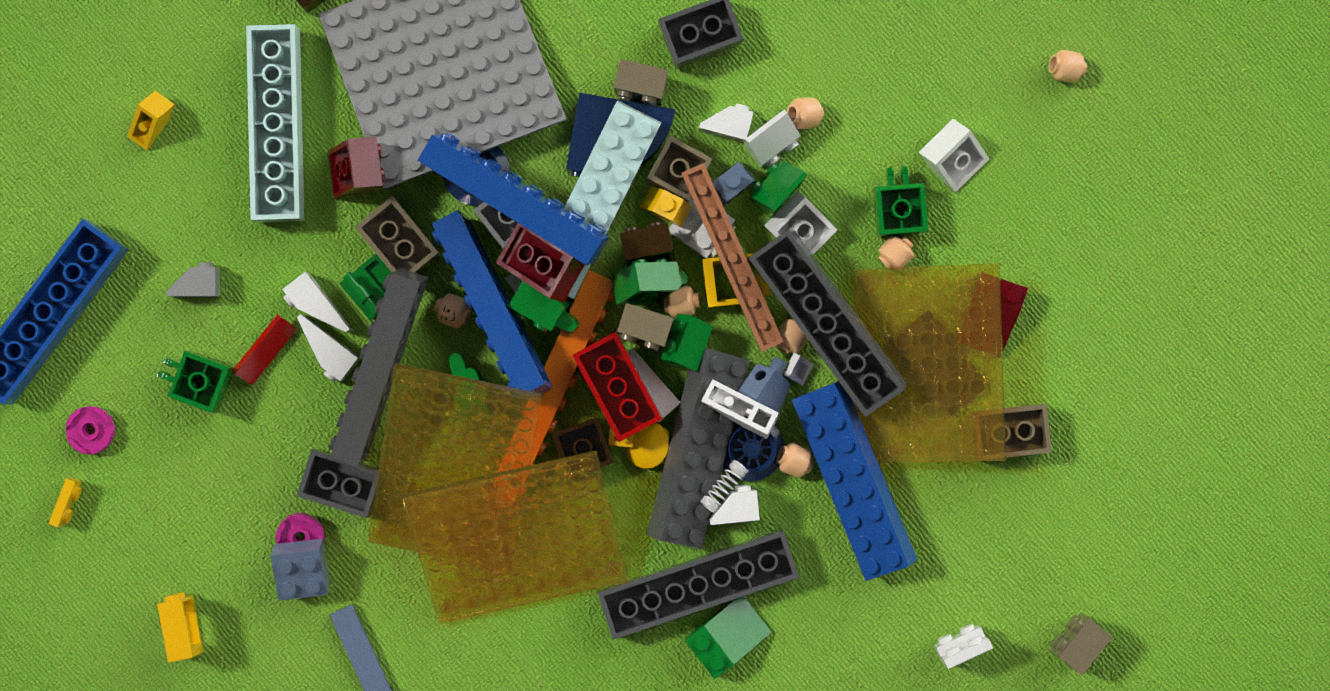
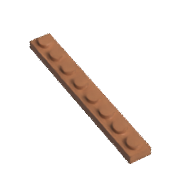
[681,163,784,352]

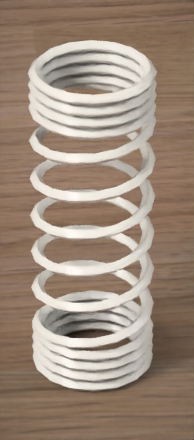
[700,460,748,513]

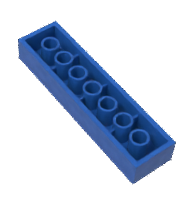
[417,133,610,265]
[432,210,554,401]
[0,219,129,405]
[792,381,917,581]

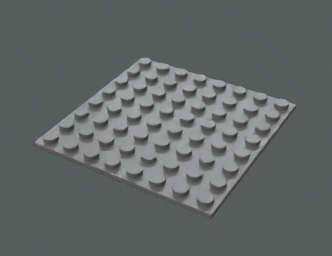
[319,0,567,189]

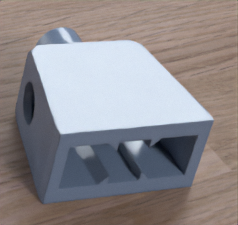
[712,162,757,207]
[738,357,790,415]

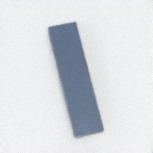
[330,604,392,691]

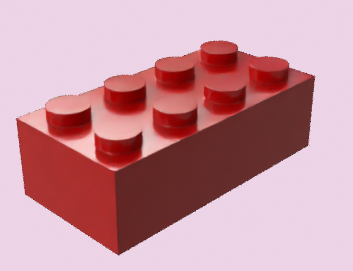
[573,332,663,442]

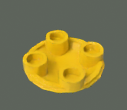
[625,423,669,469]

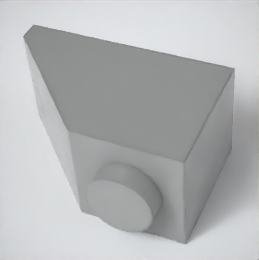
[166,262,220,297]

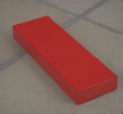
[232,314,297,385]

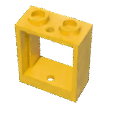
[702,253,770,308]
[157,592,203,662]

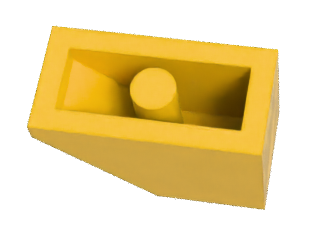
[127,91,175,150]
[640,186,692,228]

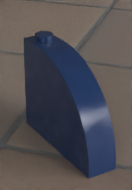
[566,93,675,178]

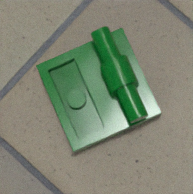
[339,254,392,321]

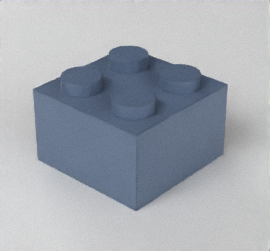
[270,538,331,601]

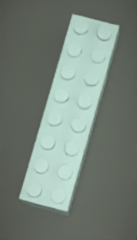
[246,24,305,223]
[564,101,662,299]

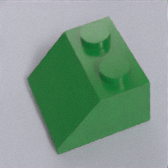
[661,314,713,372]

